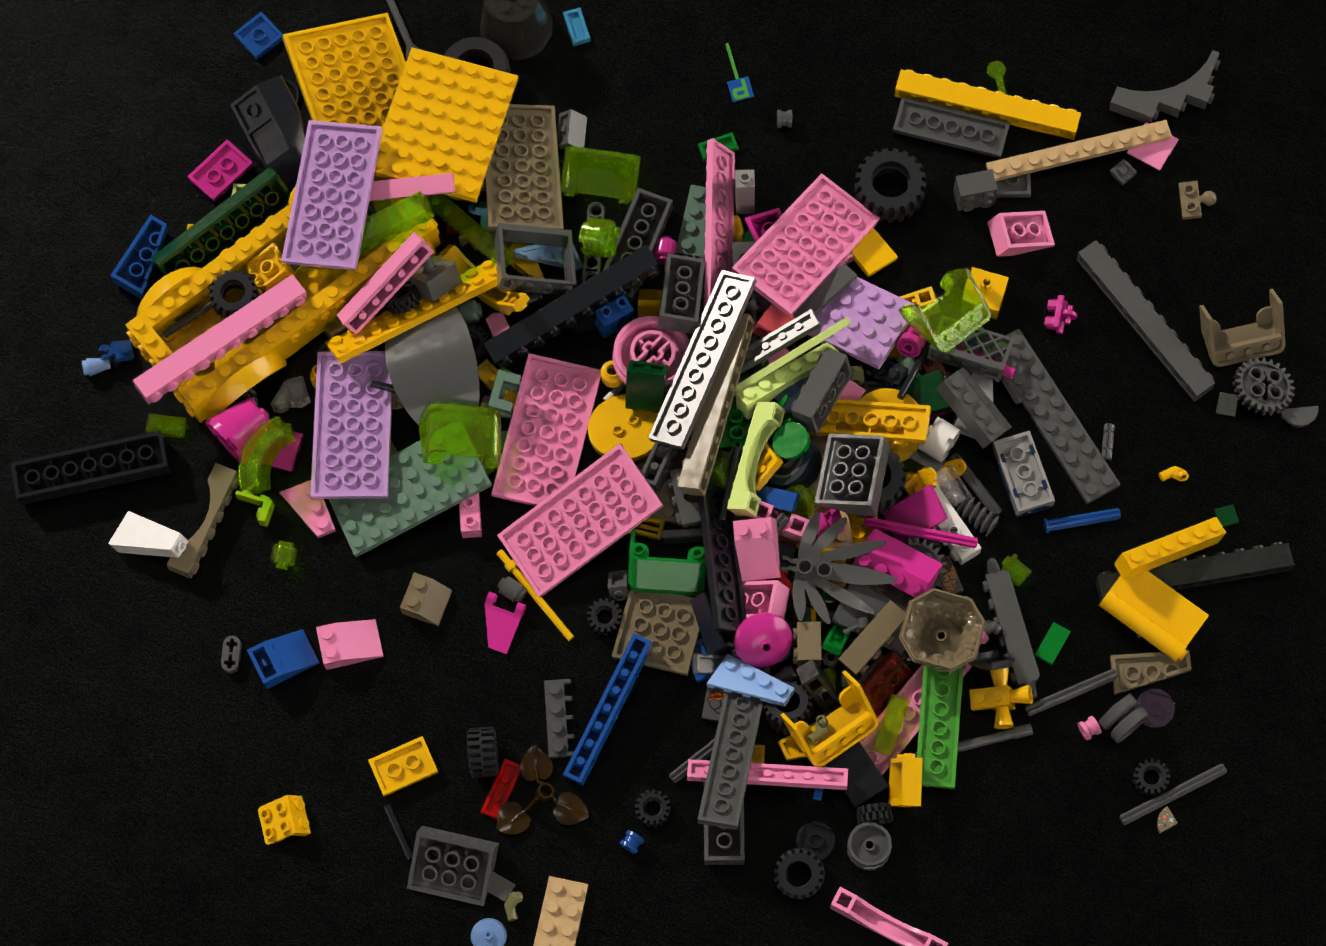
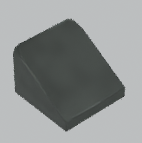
[1215,392,1238,417]

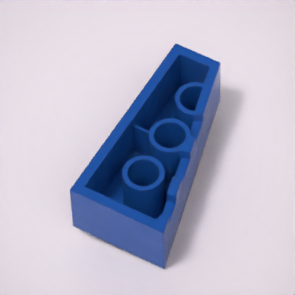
[110,215,168,299]

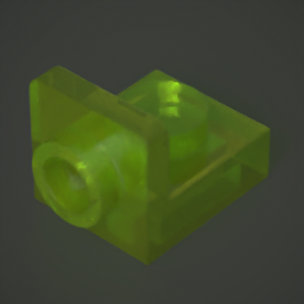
[1001,553,1032,587]

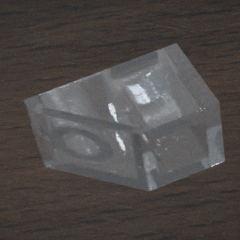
[271,376,311,413]

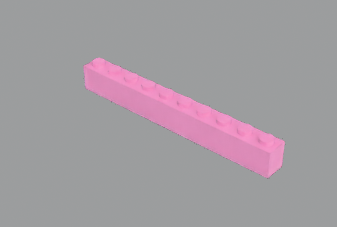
[133,274,307,404]

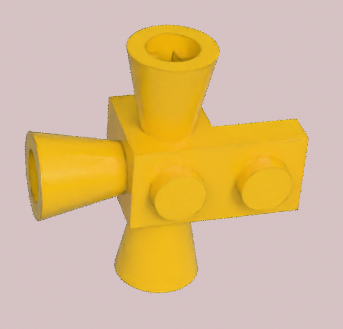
[970,668,1033,729]

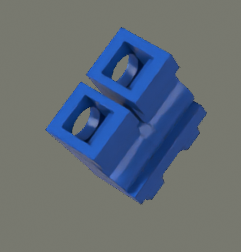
[595,295,635,339]

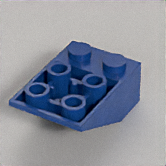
[247,629,319,689]

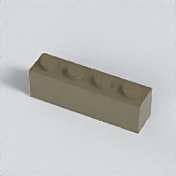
[838,600,906,677]

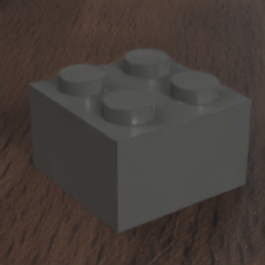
[953,169,998,212]

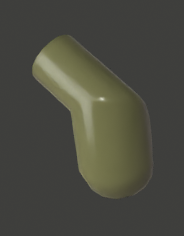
[807,715,828,744]
[504,891,523,922]

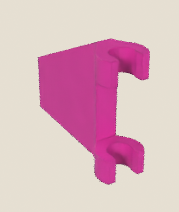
[485,591,526,655]

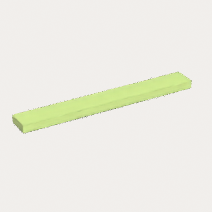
[734,317,852,396]

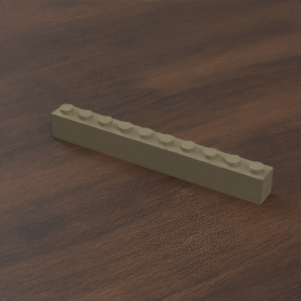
[677,313,756,497]

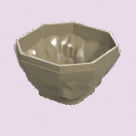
[899,588,986,672]

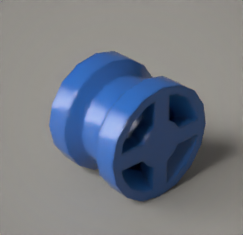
[619,830,644,854]

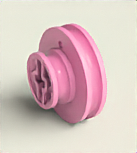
[612,316,690,392]

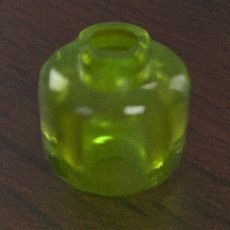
[270,541,297,570]

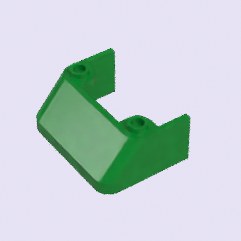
[628,527,707,596]

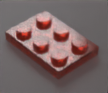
[861,650,914,718]

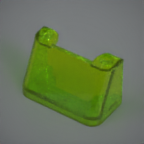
[561,145,640,204]
[419,403,501,469]

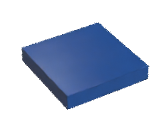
[233,12,283,60]

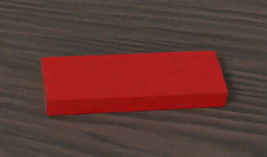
[481,759,521,820]

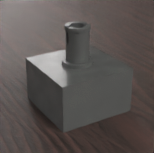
[407,254,462,302]

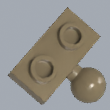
[1179,181,1216,220]

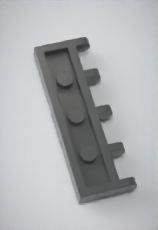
[544,679,575,759]

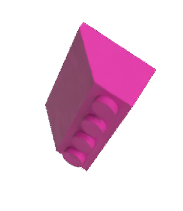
[853,529,943,598]

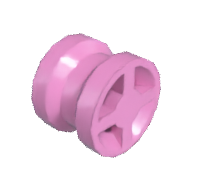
[1078,716,1102,741]

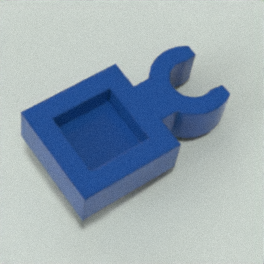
[98,340,134,362]

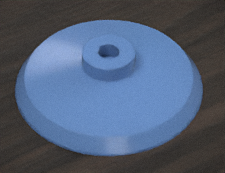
[471,918,507,946]

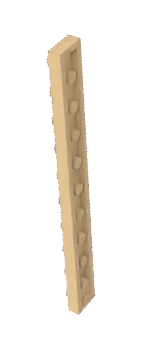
[986,120,1172,181]

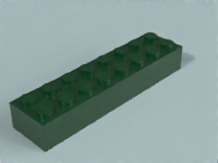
[151,167,291,276]

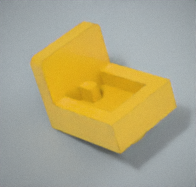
[904,472,925,496]

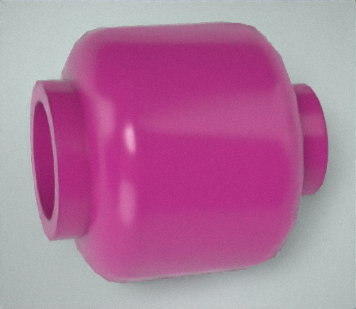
[653,236,678,265]

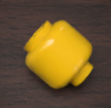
[600,360,623,388]

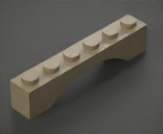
[167,463,240,579]

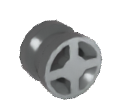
[777,110,792,128]

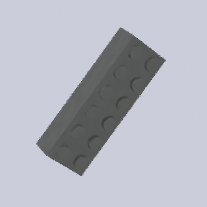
[603,188,673,306]

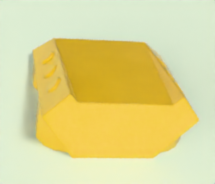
[246,243,296,293]

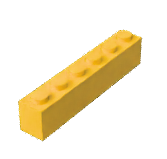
[1114,517,1226,580]

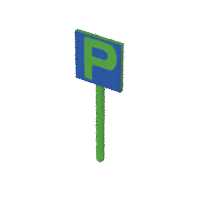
[725,43,754,102]

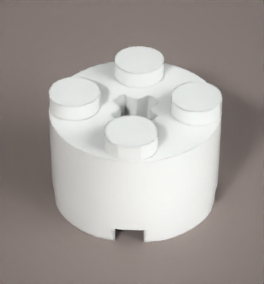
[918,417,961,463]

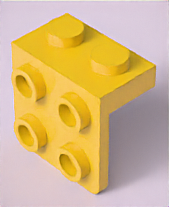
[258,795,311,845]

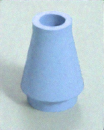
[82,358,111,376]

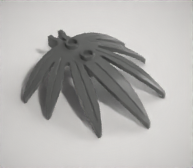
[781,511,898,624]

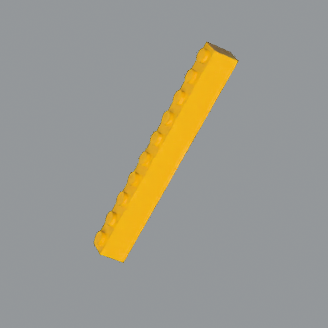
[895,69,1081,140]

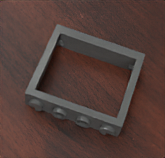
[494,223,577,295]

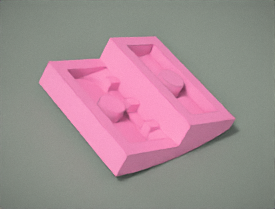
[1127,122,1179,171]

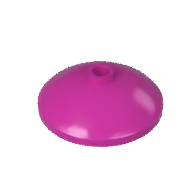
[734,612,792,668]

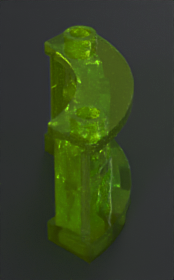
[238,416,296,495]

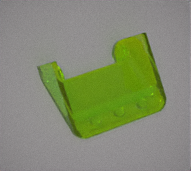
[898,268,991,352]

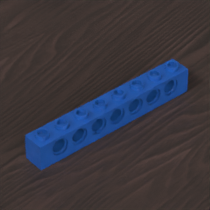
[563,633,653,786]

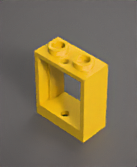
[888,753,923,807]

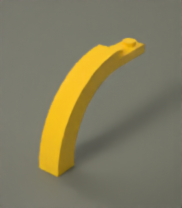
[437,244,530,316]

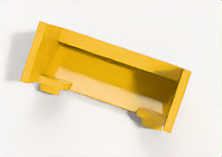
[781,670,878,767]

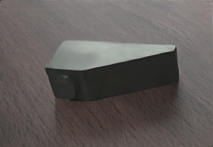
[796,659,841,715]

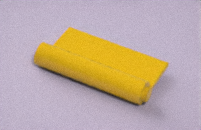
[1099,571,1209,662]

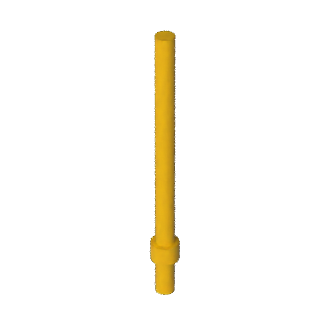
[496,549,574,641]

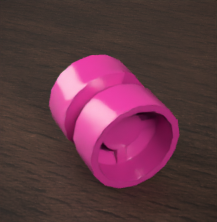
[897,323,929,358]
[811,509,845,539]

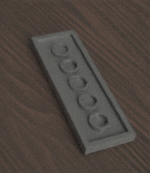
[893,97,1010,159]

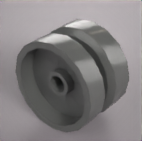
[1098,694,1150,743]
[847,822,892,871]

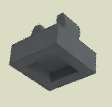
[1110,159,1137,186]

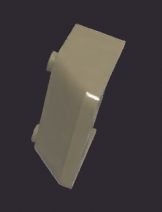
[1199,289,1286,367]

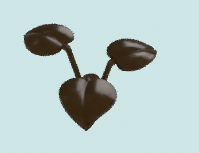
[496,745,589,835]

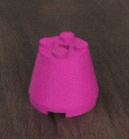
[205,397,274,465]

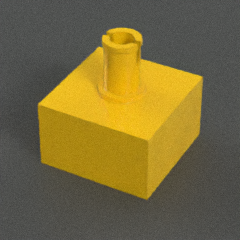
[960,267,1009,319]

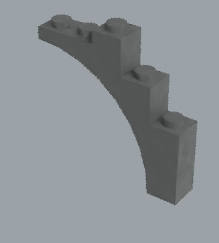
[1109,50,1220,124]

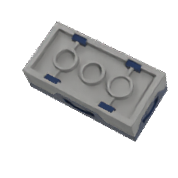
[991,431,1055,518]

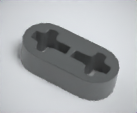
[221,635,242,674]

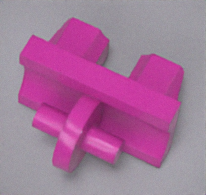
[1044,295,1077,334]

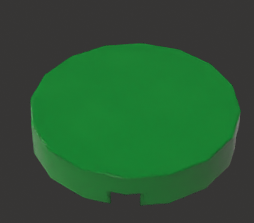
[773,422,810,461]

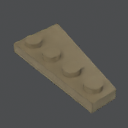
[1110,650,1191,695]

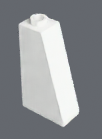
[108,511,189,558]

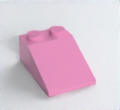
[987,211,1055,257]
[733,517,781,581]
[742,580,790,619]
[316,619,384,670]

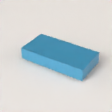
[563,8,591,46]

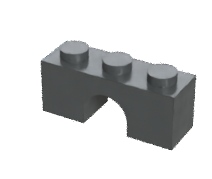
[667,468,701,529]

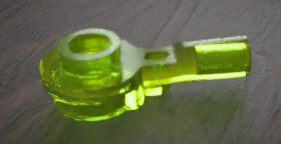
[987,61,1007,95]

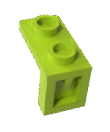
[235,490,275,527]

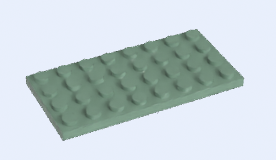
[329,420,492,557]

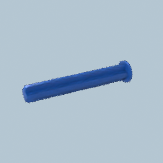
[1043,508,1121,534]

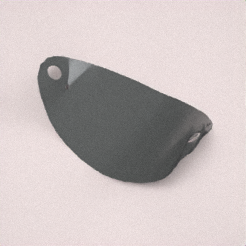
[385,307,480,437]

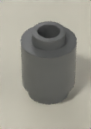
[497,576,527,603]

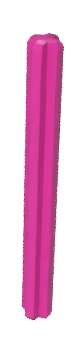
[864,517,978,548]

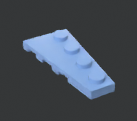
[707,654,795,707]

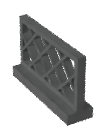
[927,316,1014,381]

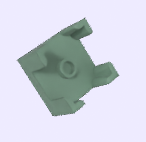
[488,369,521,420]

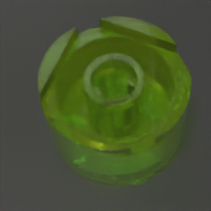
[579,217,620,257]

